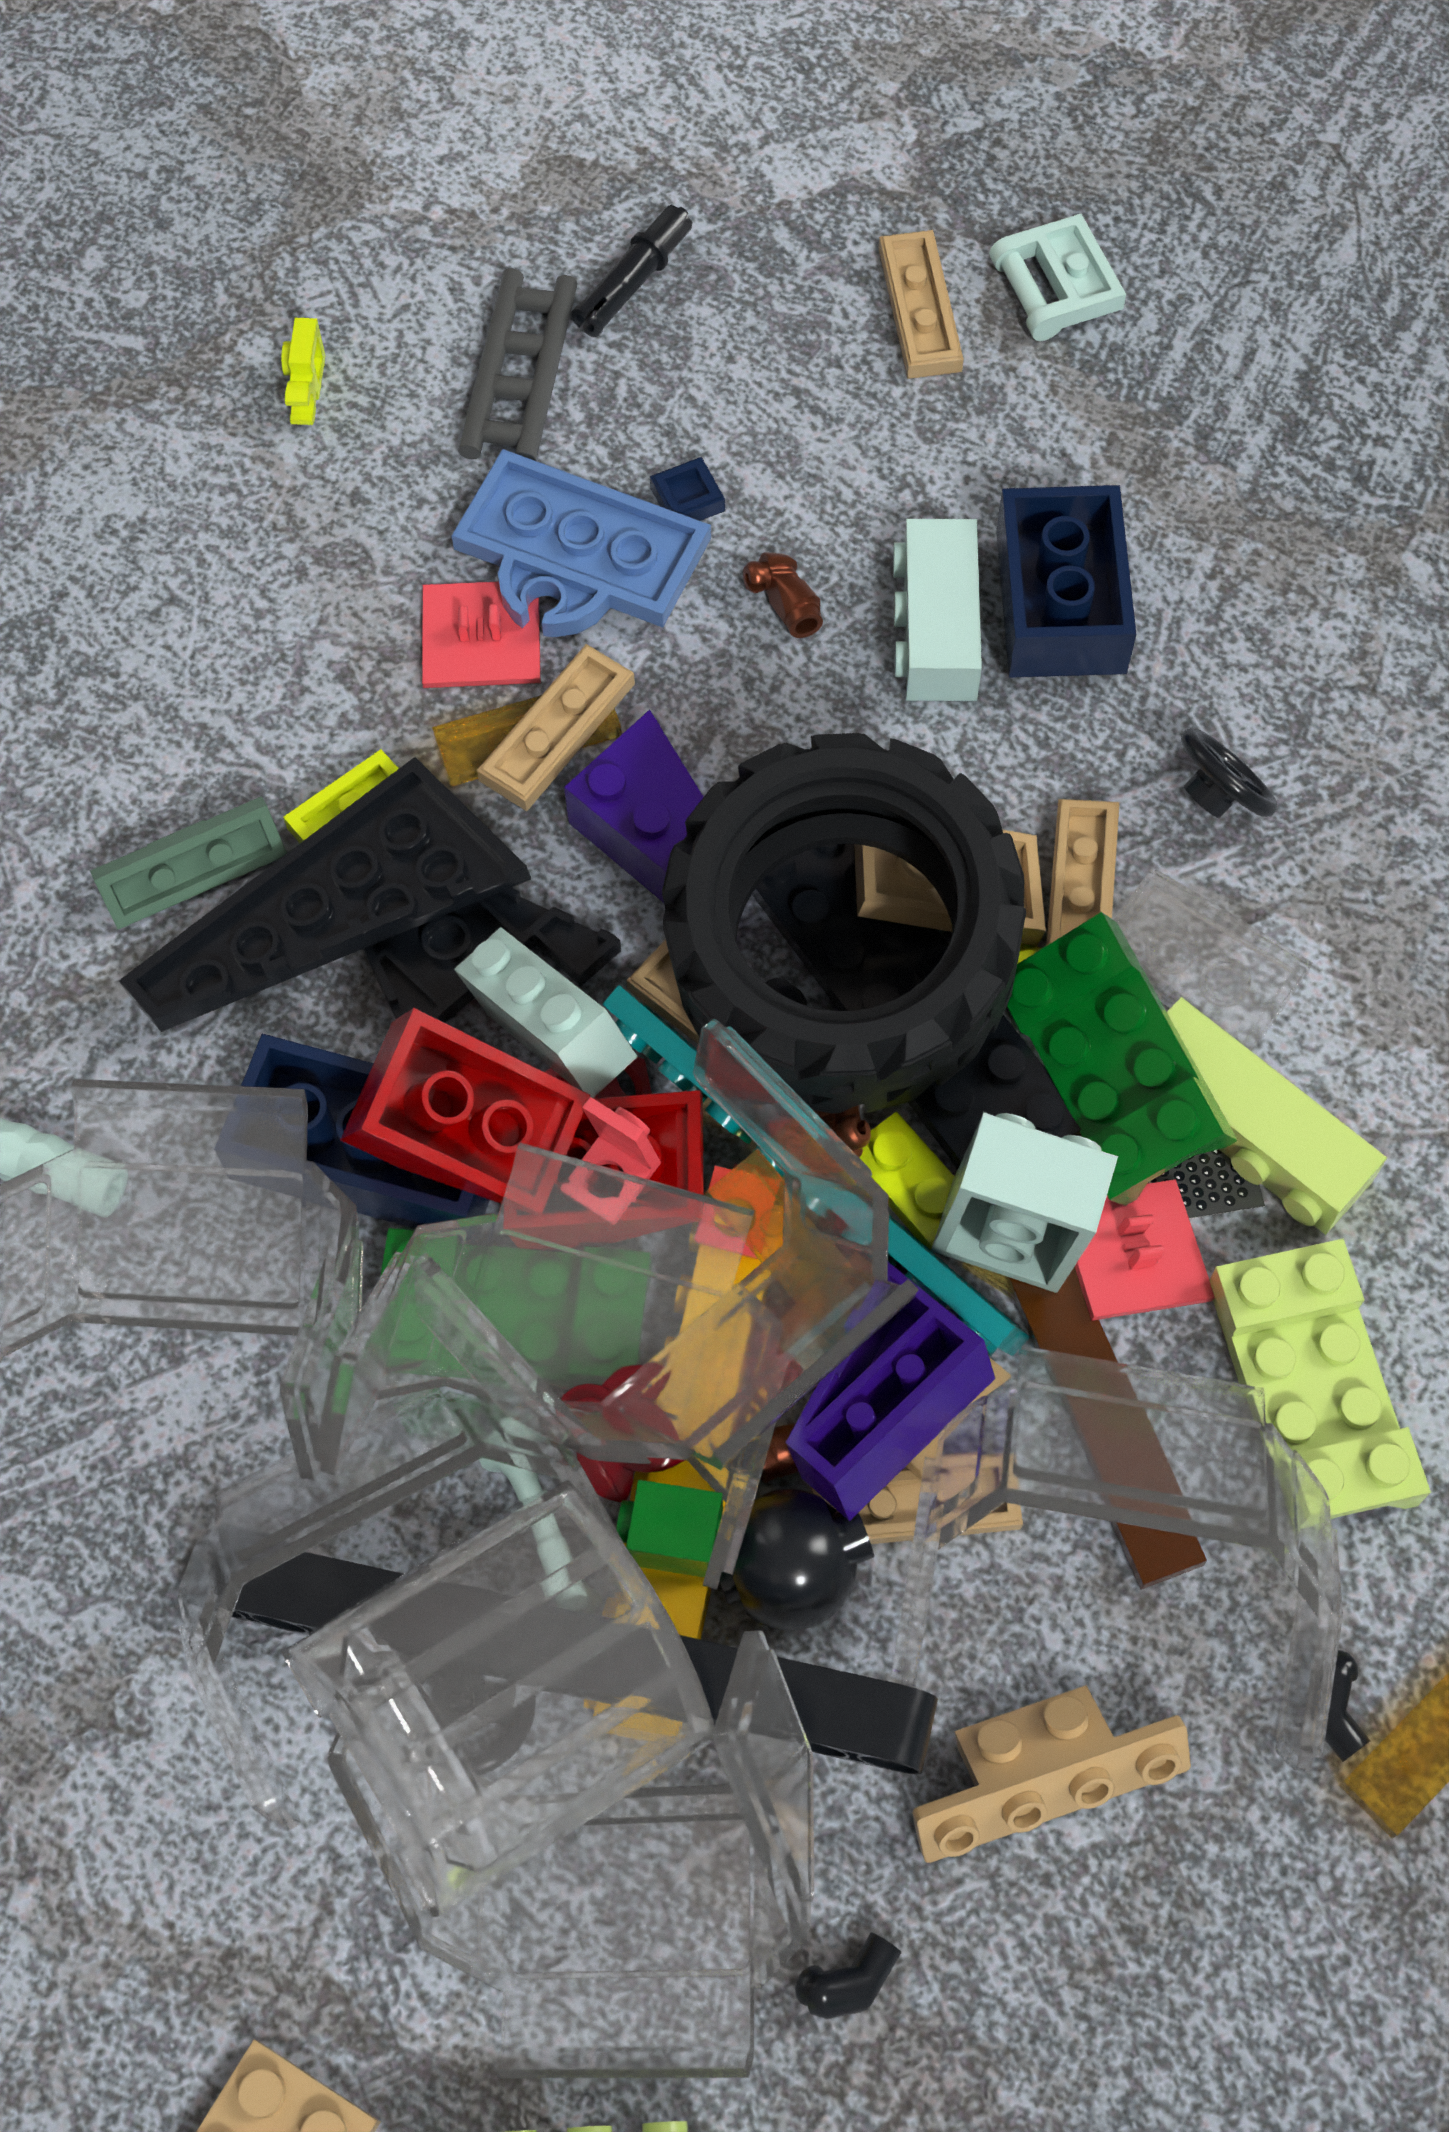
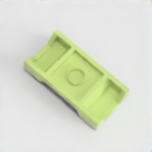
[1209,1238,1431,1536]

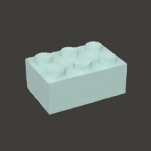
[931,1113,1118,1293]

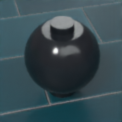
[714,1489,874,1631]

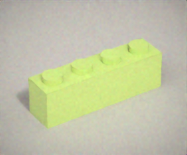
[1167,997,1387,1235]

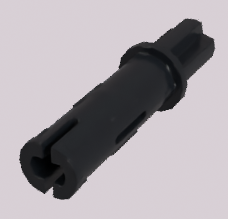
[571,205,693,337]

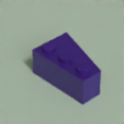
[564,709,703,903]
[786,1261,996,1521]

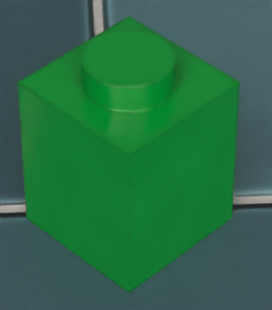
[616,1480,723,1579]

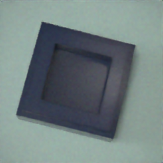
[650,457,725,521]

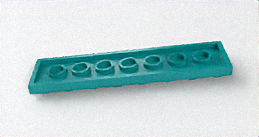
[602,985,1030,1356]

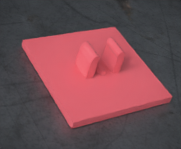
[422,581,541,688]
[1074,1179,1215,1321]

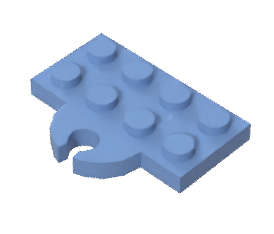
[452,449,711,637]

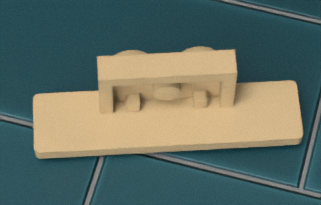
[912,1685,1191,1863]

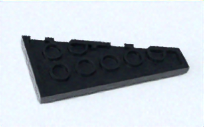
[119,757,531,1032]

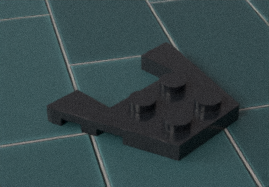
[362,888,621,1023]

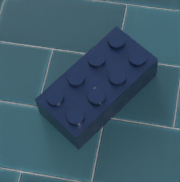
[216,1033,490,1245]

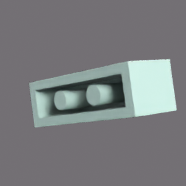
[893,519,982,701]
[454,927,638,1098]

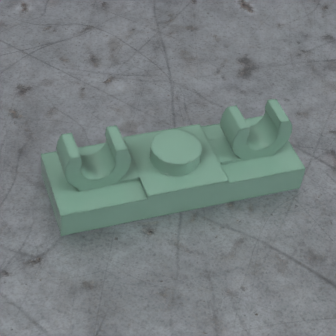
[90,796,287,930]

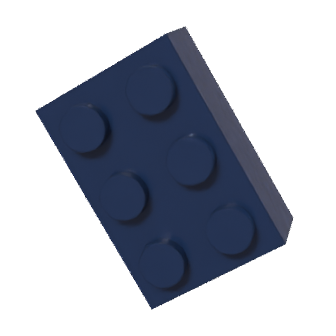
[996,485,1137,678]

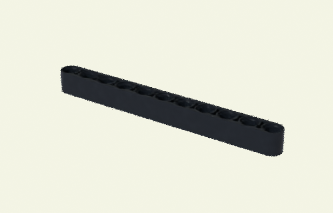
[186,1532,938,1775]

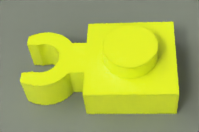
[281,318,326,425]

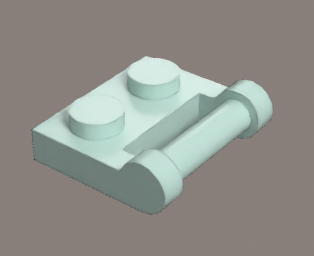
[989,214,1126,341]

